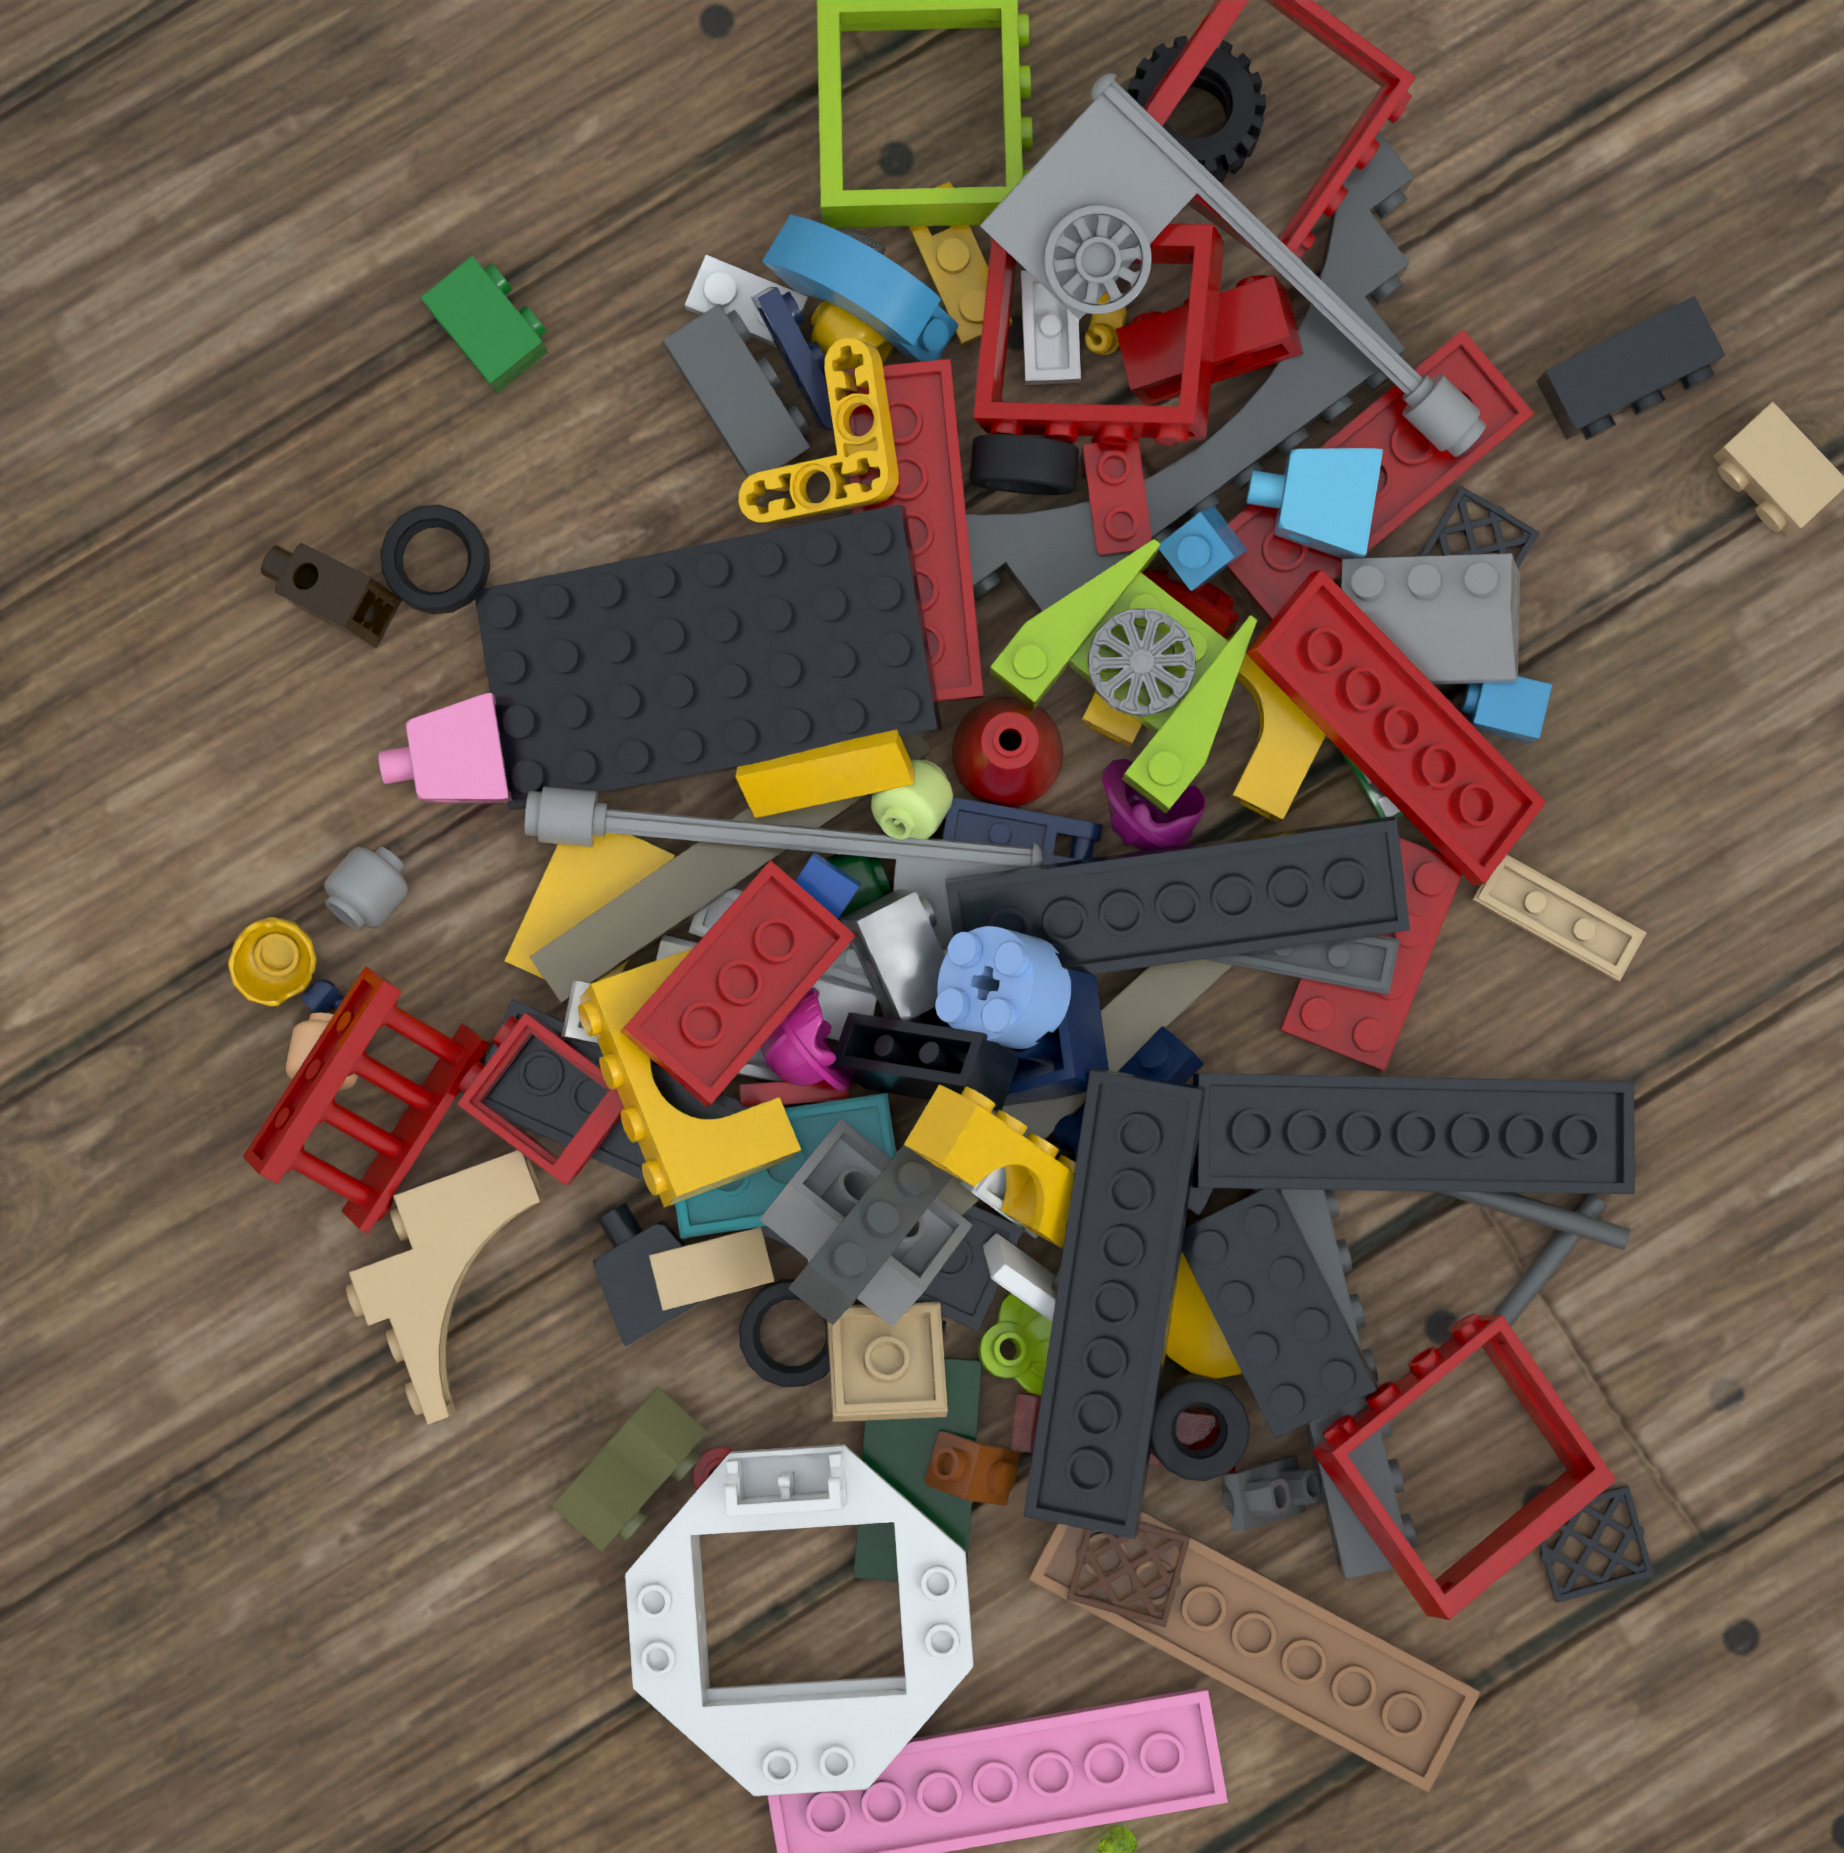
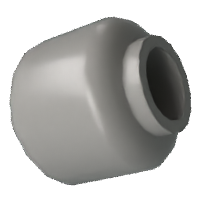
[324,847,408,931]

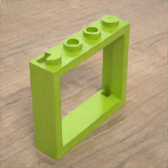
[817,0,1033,228]

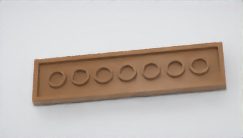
[1028,1510,1481,1793]

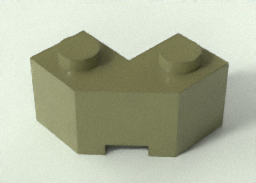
[552,1387,708,1552]

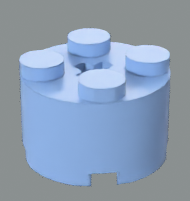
[935,926,1071,1049]

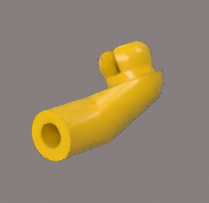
[1084,291,1127,355]

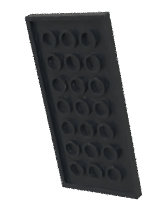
[474,505,942,810]

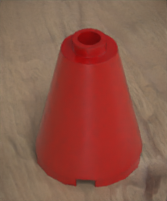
[952,697,1063,808]

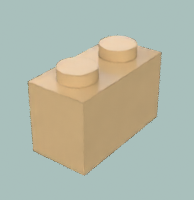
[1712,402,1844,537]

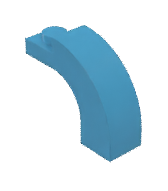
[762,214,959,363]

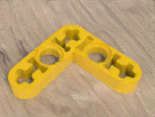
[738,337,899,525]

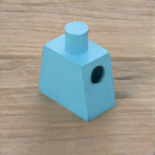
[1246,448,1383,559]

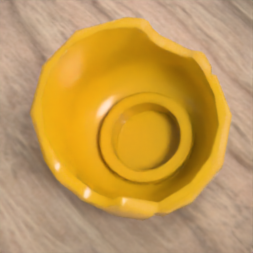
[228,917,317,1006]

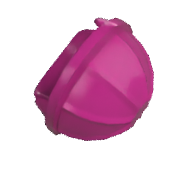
[761,987,850,1091]

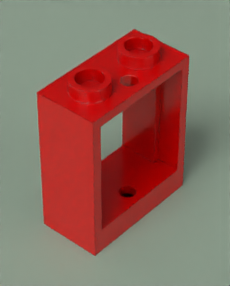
[457,1013,624,1186]

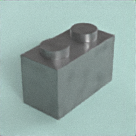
[840,889,948,1021]

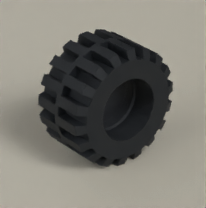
[1127,35,1266,183]

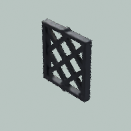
[1419,486,1540,569]
[1539,1485,1654,1603]

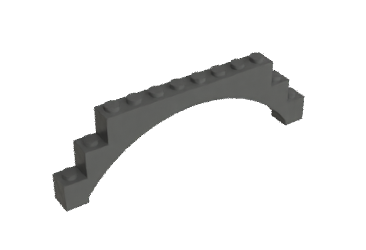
[843,132,1414,614]

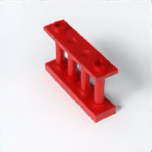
[243,966,490,1234]

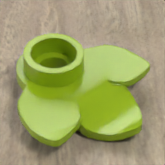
[978,1293,1052,1396]

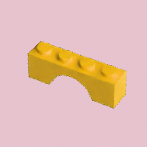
[904,1084,1076,1249]

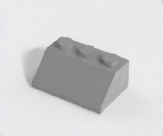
[1341,553,1520,684]
[759,1119,973,1327]

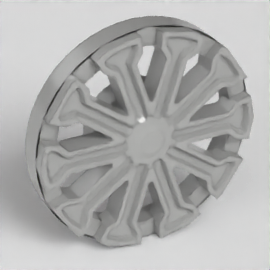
[1043,205,1152,314]
[1088,609,1196,717]

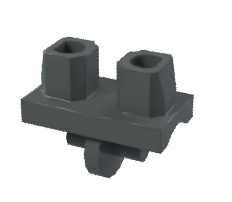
[1221,1455,1323,1531]

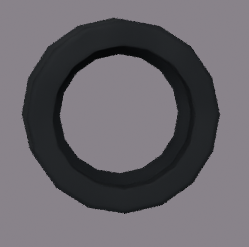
[969,434,1079,495]
[380,505,490,615]
[739,1279,830,1387]

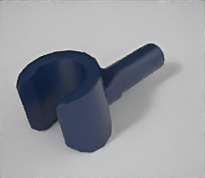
[302,979,345,1013]

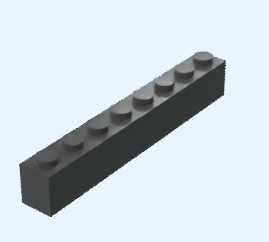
[1250,1189,1417,1579]

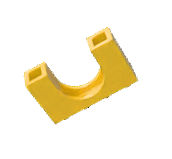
[1080,635,1326,824]
[578,948,801,1207]

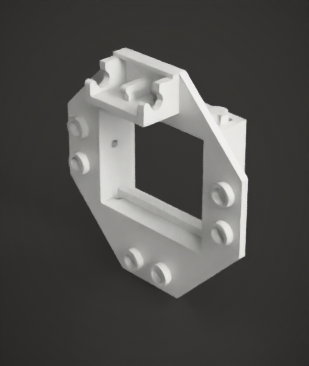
[625,1444,974,1796]

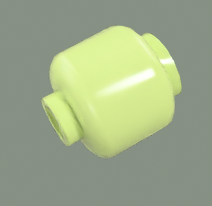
[871,759,953,840]

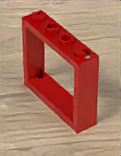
[1142,0,1416,266]
[973,224,1224,447]
[1311,1312,1616,1620]

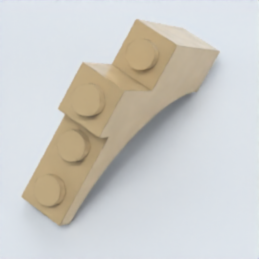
[346,1150,546,1424]

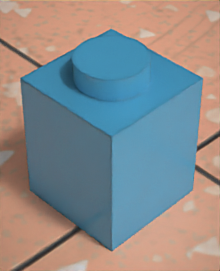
[1159,506,1248,591]
[1461,676,1552,744]

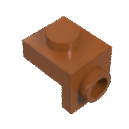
[925,1431,1021,1506]

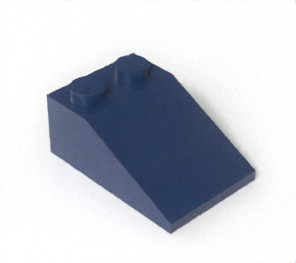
[920,967,1109,1106]

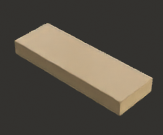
[1471,855,1647,982]

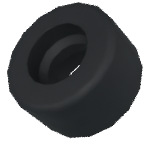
[1151,1375,1250,1481]

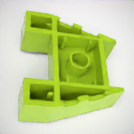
[989,539,1257,814]

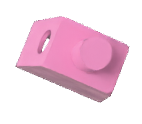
[378,693,512,803]

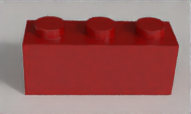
[1116,275,1303,406]

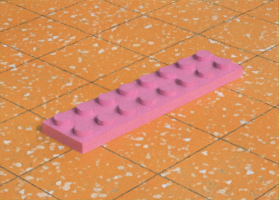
[767,1687,1228,1853]

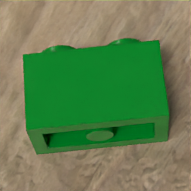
[420,256,548,394]

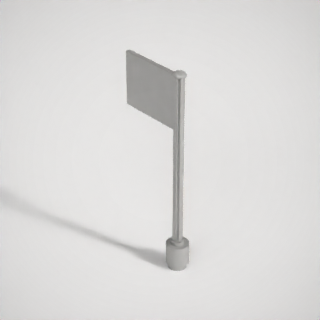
[979,73,1486,457]
[525,787,1043,1023]

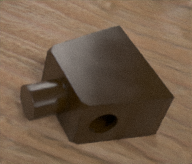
[261,543,402,649]

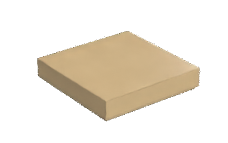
[827,1302,948,1422]

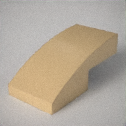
[649,1226,775,1311]

